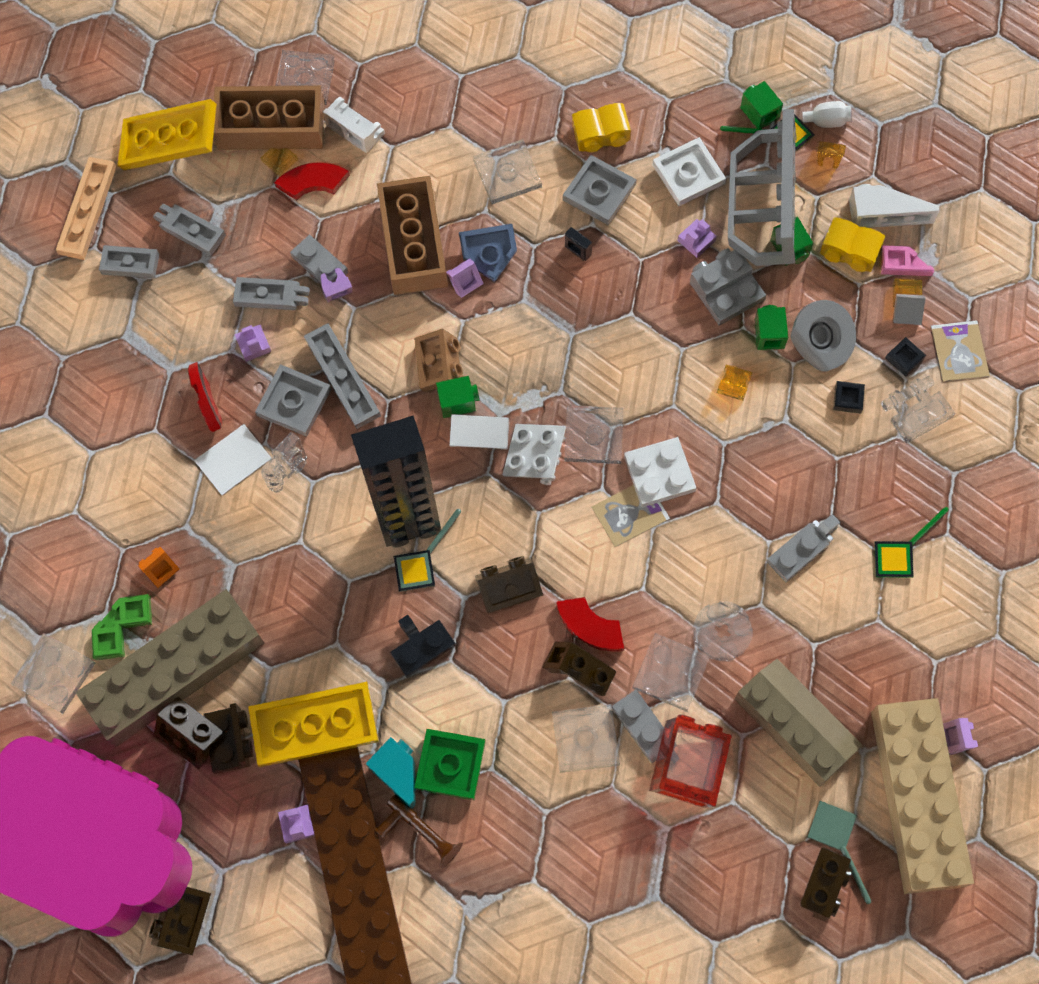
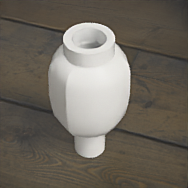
[803,101,851,128]

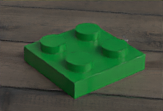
[414,728,486,801]

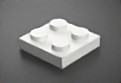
[652,137,726,206]
[624,437,696,507]

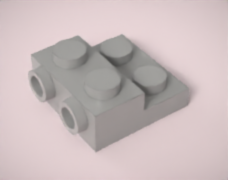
[690,248,767,325]

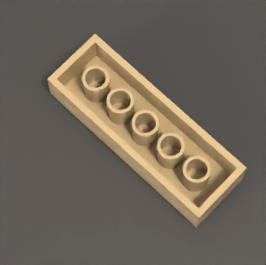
[871,698,974,894]

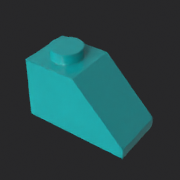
[365,737,416,809]

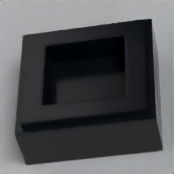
[565,227,592,261]
[885,337,926,377]
[833,381,865,414]

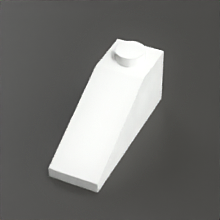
[849,184,939,228]

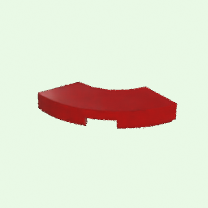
[274,162,350,201]
[556,597,625,652]

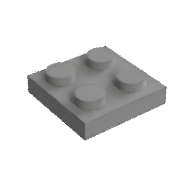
[563,155,637,225]
[255,364,331,437]

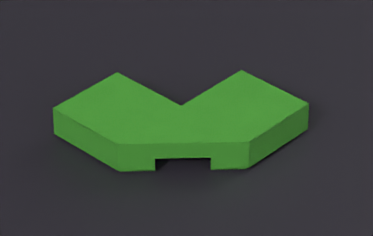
[92,594,152,660]

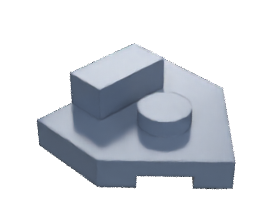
[459,224,517,283]

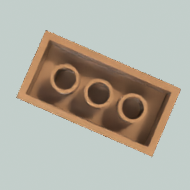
[213,85,325,150]
[377,176,448,295]

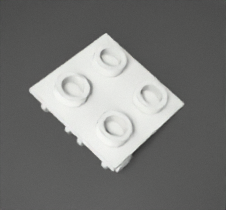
[502,424,566,485]

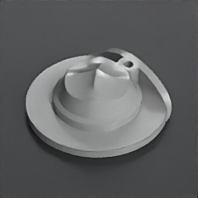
[790,300,856,372]

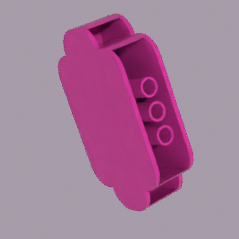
[0,736,192,937]

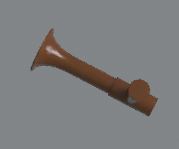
[375,794,463,868]

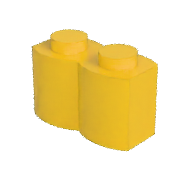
[572,103,631,153]
[820,217,885,272]

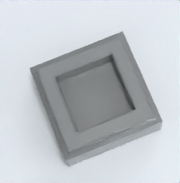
[893,294,926,325]

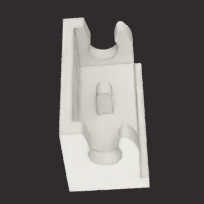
[323,97,385,153]
[450,415,509,450]

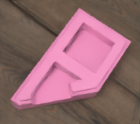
[881,246,934,276]

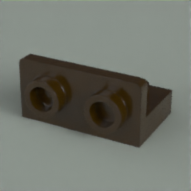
[475,556,543,613]
[154,697,222,769]
[203,703,253,774]
[149,887,211,955]

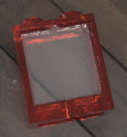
[649,715,732,808]

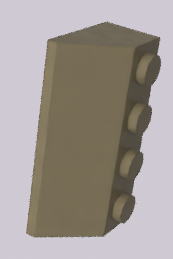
[735,659,863,787]

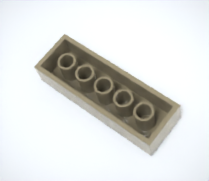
[75,589,264,747]

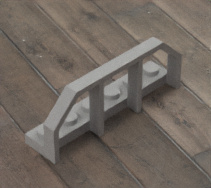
[728,109,797,266]

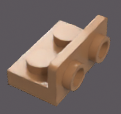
[414,329,463,392]

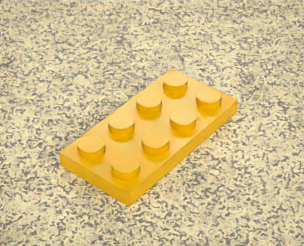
[117,99,217,171]
[248,681,379,767]

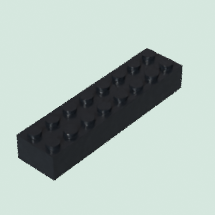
[351,416,441,548]

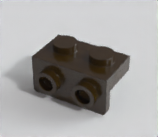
[800,848,852,921]

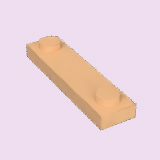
[56,157,117,260]

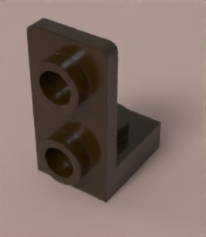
[542,641,616,696]

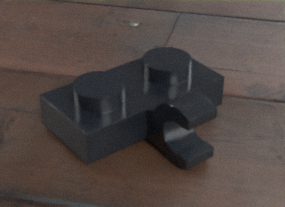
[390,615,456,678]

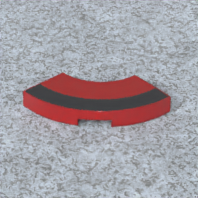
[188,362,222,432]

